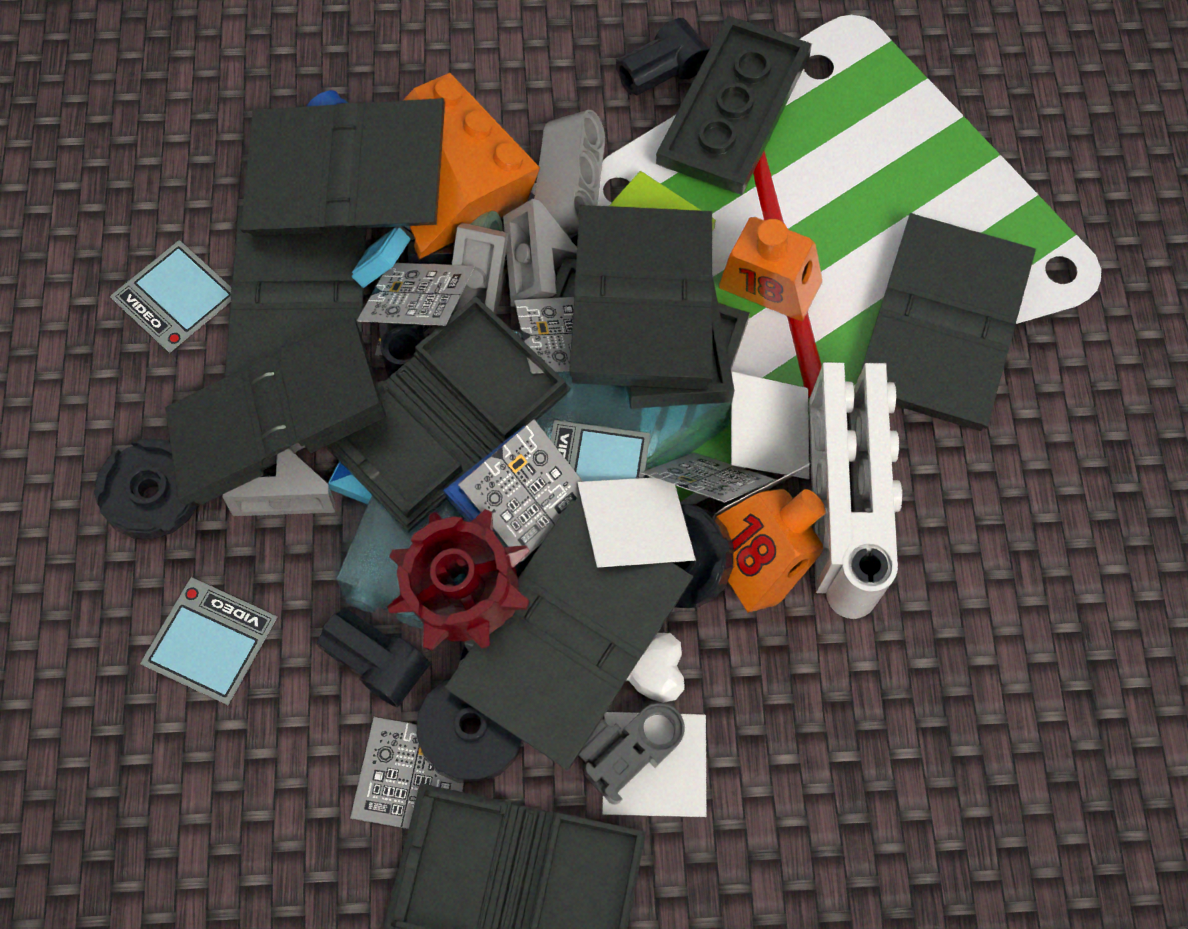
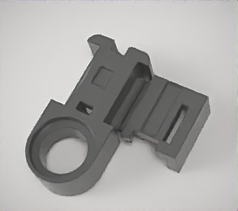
[578,703,685,805]

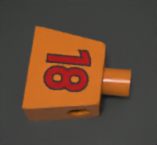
[719,217,823,322]
[717,489,826,613]

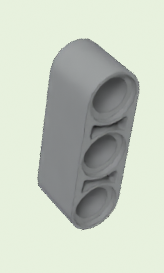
[534,110,605,236]

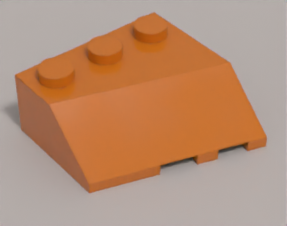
[403,73,540,259]

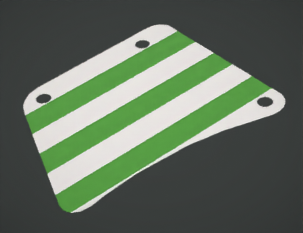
[597,15,1101,505]

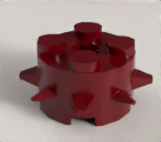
[387,509,530,651]

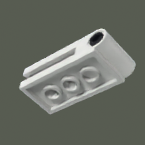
[809,363,902,619]

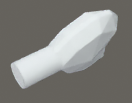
[626,633,684,703]

